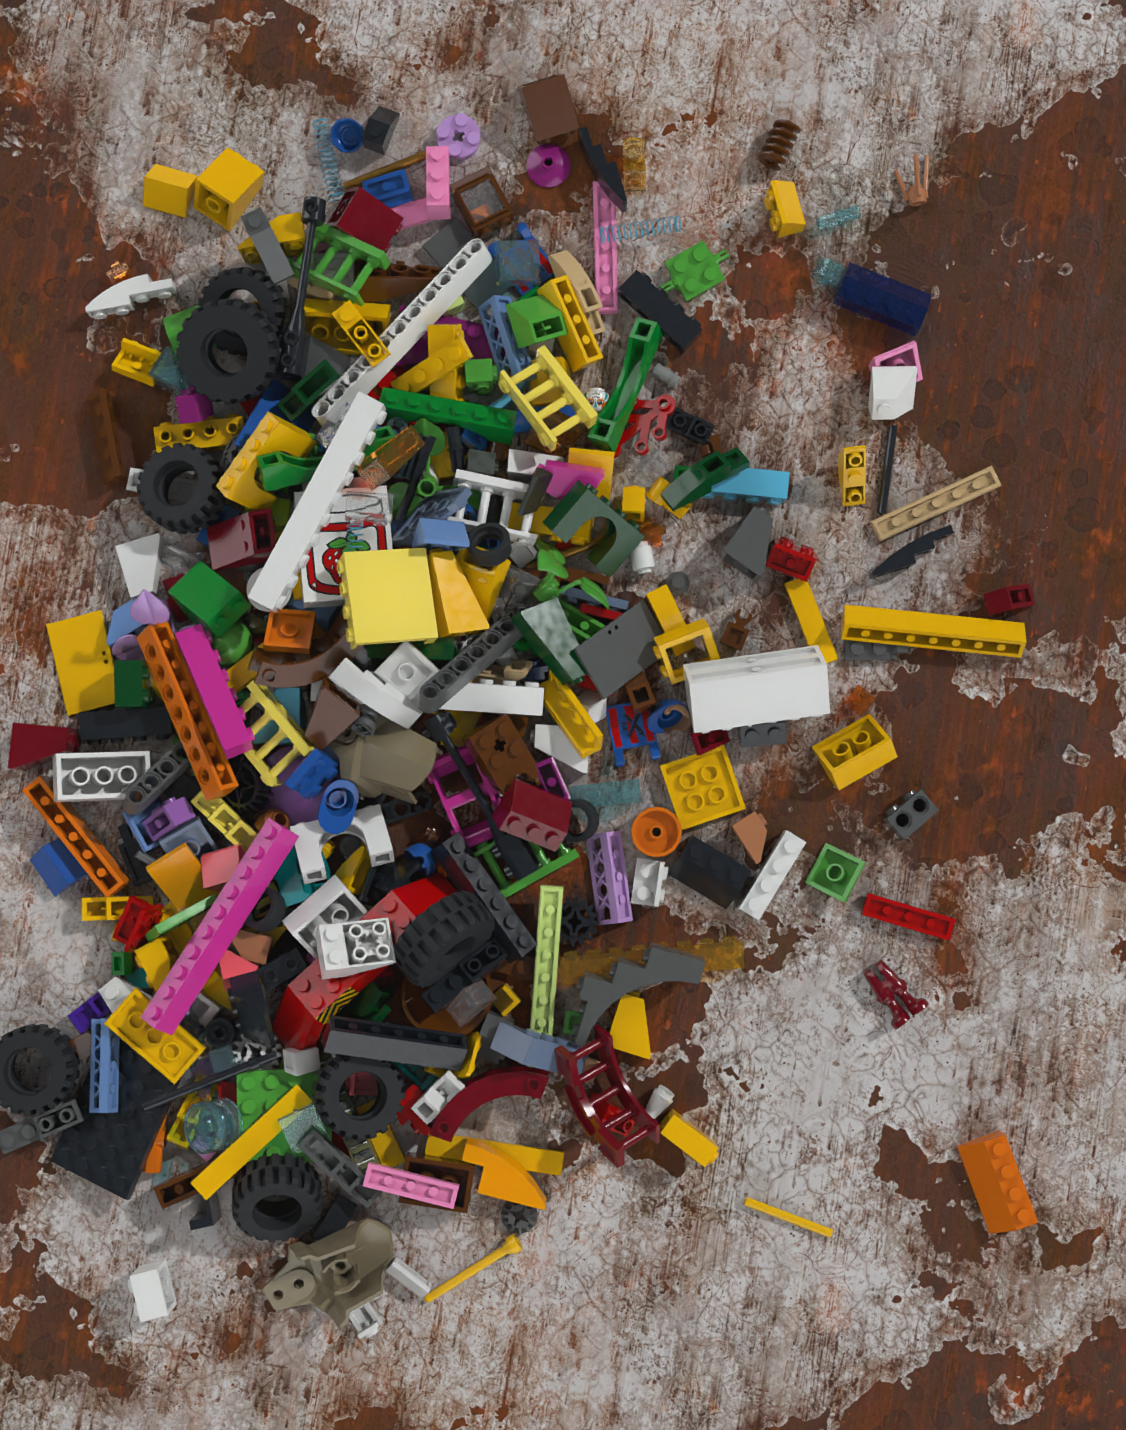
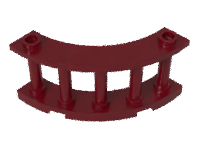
[554,1025,660,1168]
[429,1065,549,1142]

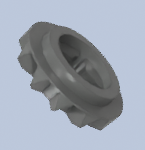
[501,1201,538,1235]

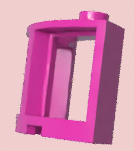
[427,745,501,847]

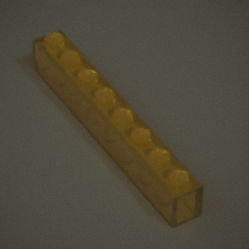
[559,936,745,985]

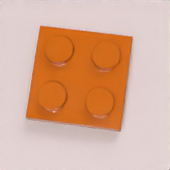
[263,609,317,654]

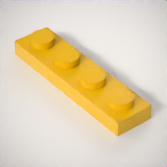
[391,337,473,393]

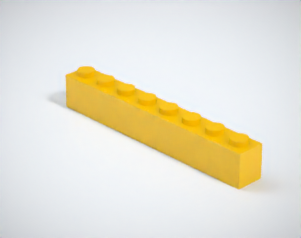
[841,604,1027,658]

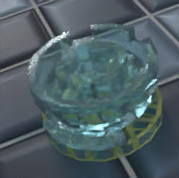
[811,258,846,288]

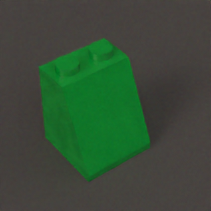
[167,561,251,638]

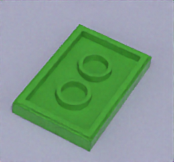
[145,894,217,942]

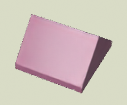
[868,341,923,382]

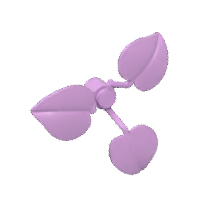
[112,589,206,661]

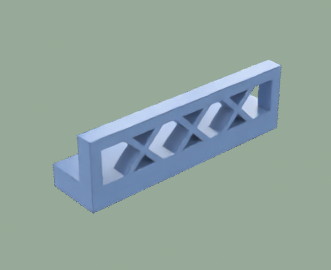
[478,295,537,382]
[89,1018,120,1113]

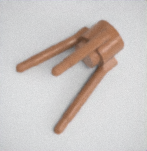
[894,154,929,206]

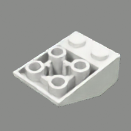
[315,918,396,979]

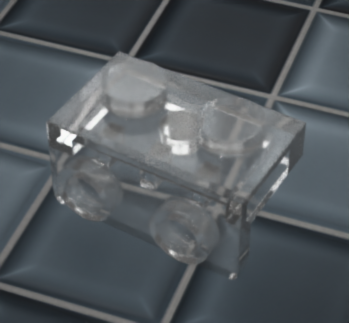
[345,491,393,526]

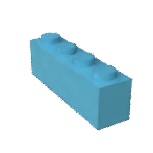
[702,468,790,505]

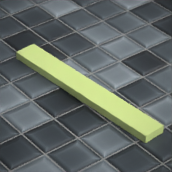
[527,885,563,1067]

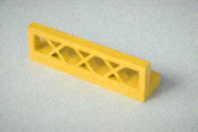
[539,670,603,759]

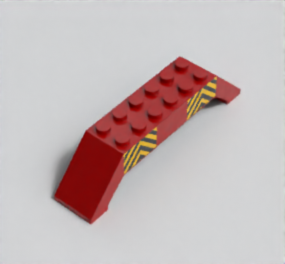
[271,874,459,1050]

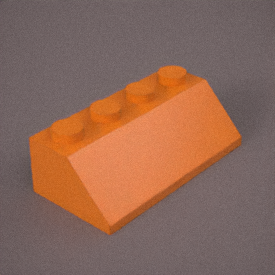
[957,1130,1038,1234]

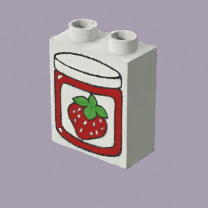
[294,477,393,609]

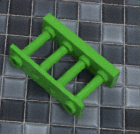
[287,223,390,307]
[474,841,580,898]

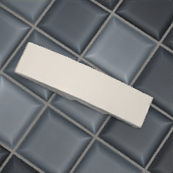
[330,658,423,729]

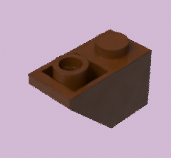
[623,671,656,716]

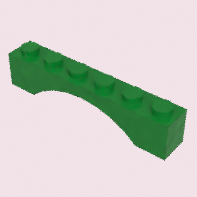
[588,317,663,452]
[379,387,517,445]
[256,425,399,492]

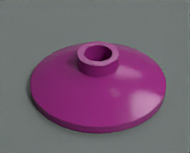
[526,144,571,188]

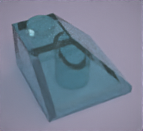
[494,240,541,286]

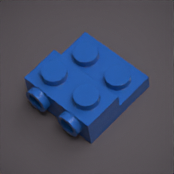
[284,748,340,800]

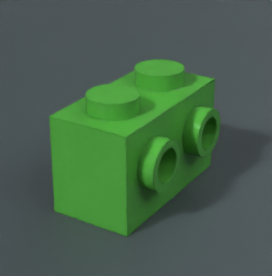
[465,358,498,396]

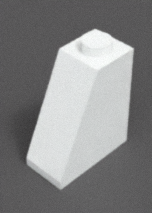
[507,449,564,482]
[115,533,164,600]
[530,724,588,774]

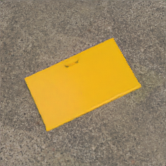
[46,610,115,717]

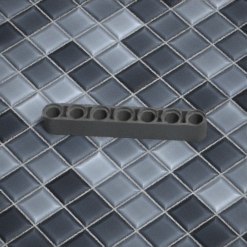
[419,604,531,713]

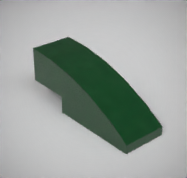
[277,359,341,422]

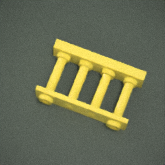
[498,345,598,452]
[238,680,318,787]

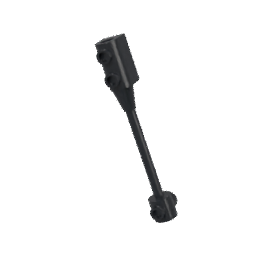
[278,196,326,381]
[421,711,542,881]

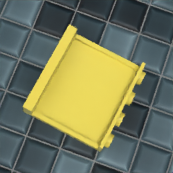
[337,548,438,649]

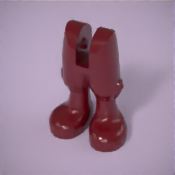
[863,959,929,1030]

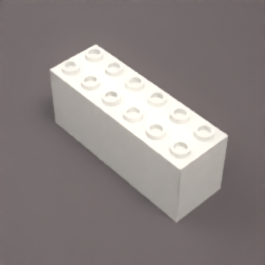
[683,645,830,734]

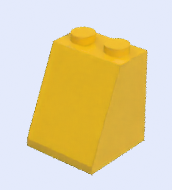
[193,147,264,232]
[568,448,615,501]

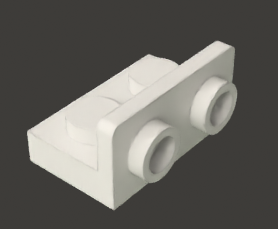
[631,858,668,907]

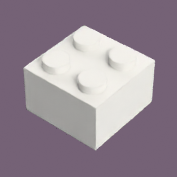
[128,1259,177,1323]

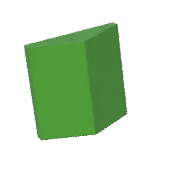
[805,843,866,903]

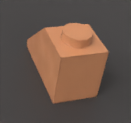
[730,811,767,864]
[232,928,275,967]

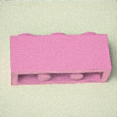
[426,146,451,220]

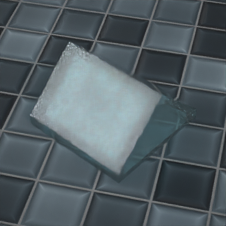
[148,346,186,396]

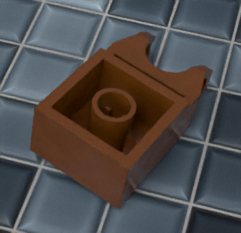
[462,713,541,796]

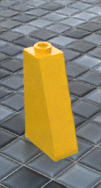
[427,548,490,638]

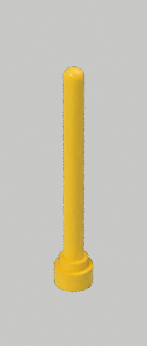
[424,1233,523,1303]

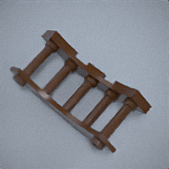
[247,604,364,688]

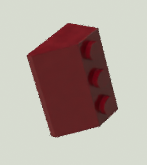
[492,778,572,852]

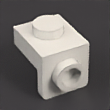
[349,1302,381,1339]

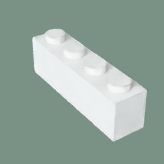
[737,830,806,920]

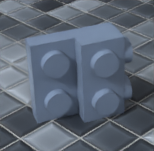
[159,816,222,862]

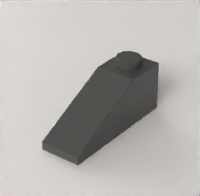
[241,207,295,285]

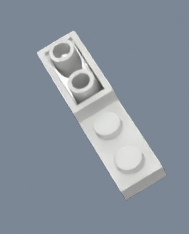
[85,274,177,319]

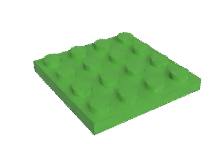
[237,1067,332,1166]

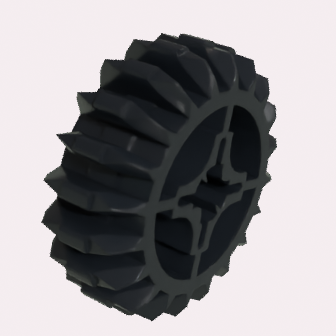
[222,754,274,815]

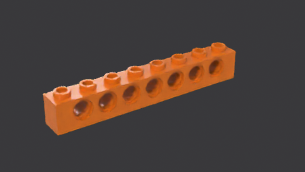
[136,622,239,801]

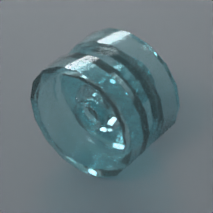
[184,1098,243,1155]

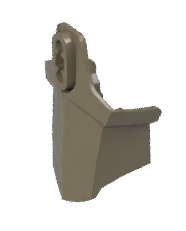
[328,713,443,805]
[263,1218,393,1329]

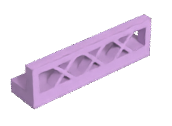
[586,830,633,925]

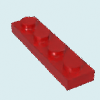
[861,893,956,941]

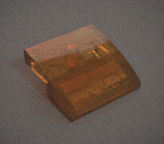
[523,411,586,458]

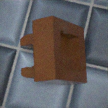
[699,434,724,458]

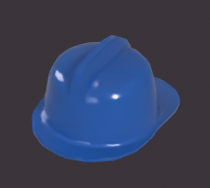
[318,779,359,834]

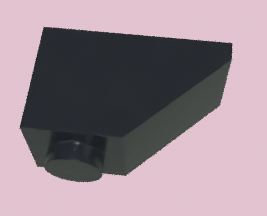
[362,106,400,155]

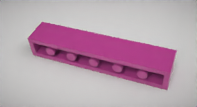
[175,624,255,759]

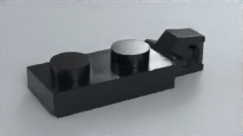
[117,823,154,887]

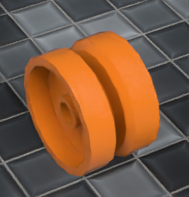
[630,807,682,857]

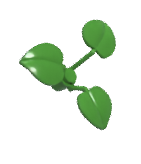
[387,418,482,519]
[533,537,609,610]

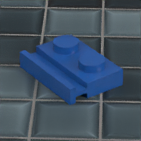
[362,169,414,208]

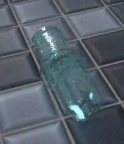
[816,204,861,230]

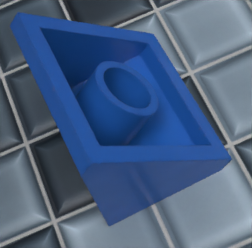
[30,838,88,897]

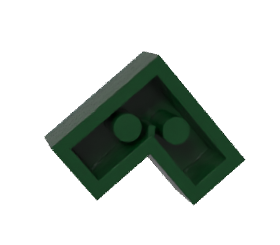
[114,660,155,710]

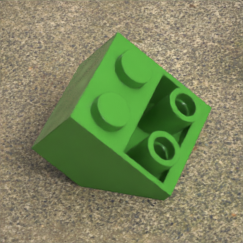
[505,295,568,349]

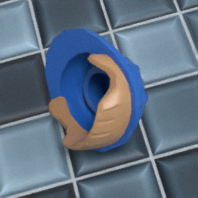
[647,699,691,734]

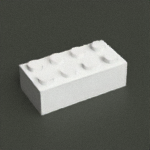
[52,751,151,803]

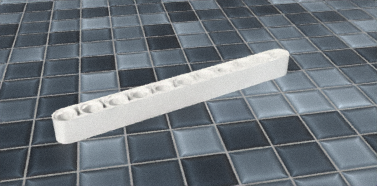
[312,238,492,430]

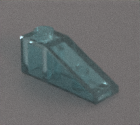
[571,779,641,809]

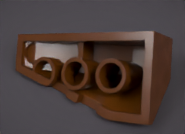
[355,258,442,303]

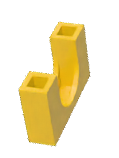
[216,412,317,511]

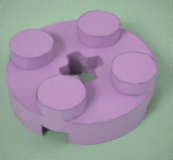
[436,113,480,160]

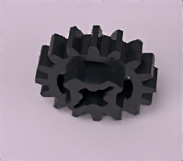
[560,896,599,946]

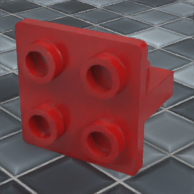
[765,536,818,582]
[112,895,164,953]

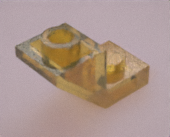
[622,138,646,192]

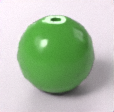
[210,621,254,667]

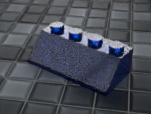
[833,262,932,336]

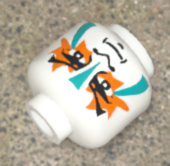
[583,388,610,414]

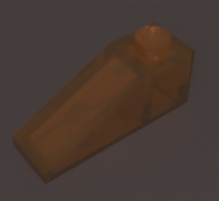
[356,425,425,491]

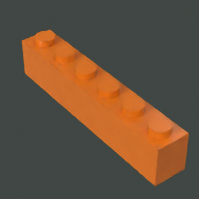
[22,776,132,898]

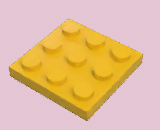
[659,744,746,830]

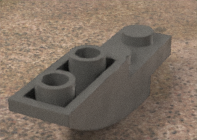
[0,1099,84,1154]

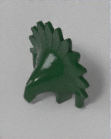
[335,981,396,1022]

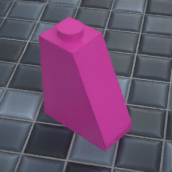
[532,460,605,501]

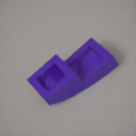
[67,992,111,1035]

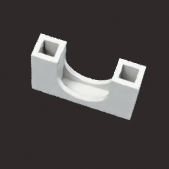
[290,804,395,885]

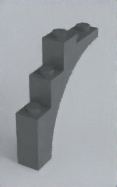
[572,942,706,1046]

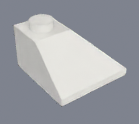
[868,366,917,420]

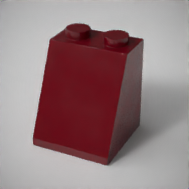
[326,187,403,253]
[8,723,81,771]

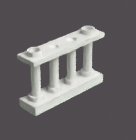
[447,469,545,547]

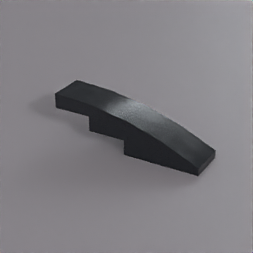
[578,127,627,212]
[868,525,954,579]

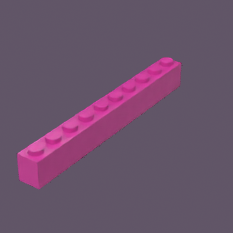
[141,818,299,1035]

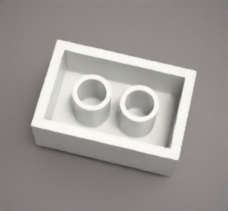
[282,875,368,959]

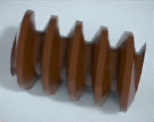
[758,119,801,171]

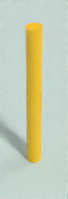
[744,1196,833,1238]

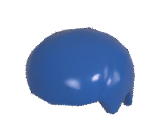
[330,118,364,153]
[404,843,437,877]

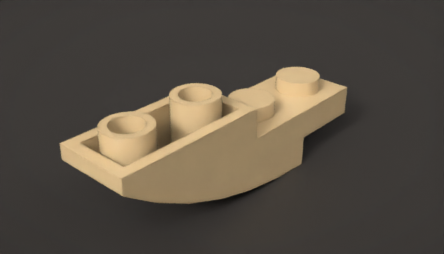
[548,250,606,335]

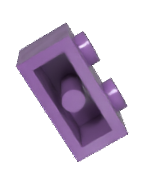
[142,796,196,842]

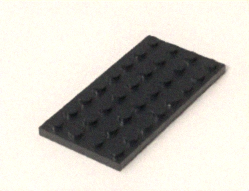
[50,1018,203,1200]

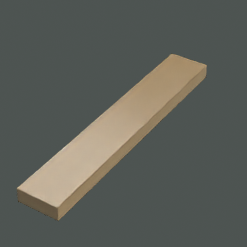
[870,466,1002,542]

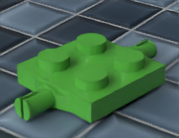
[660,240,729,302]

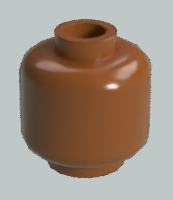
[255,808,290,833]

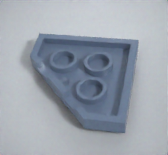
[392,486,472,547]

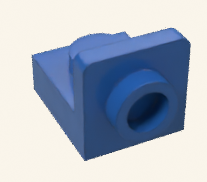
[460,428,487,455]

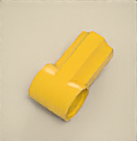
[645,476,692,520]

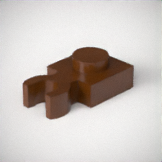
[720,609,752,651]

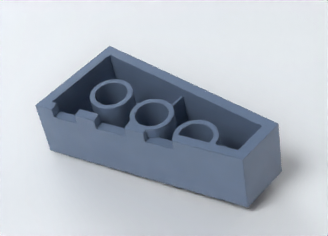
[490,1022,588,1075]

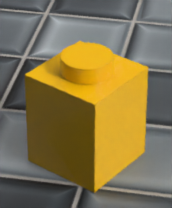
[622,485,645,522]

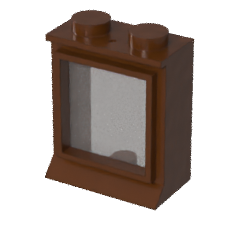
[450,165,514,239]

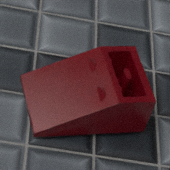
[207,508,278,571]

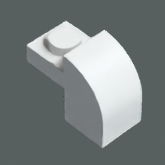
[411,1070,465,1125]

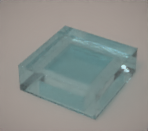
[208,1045,237,1074]

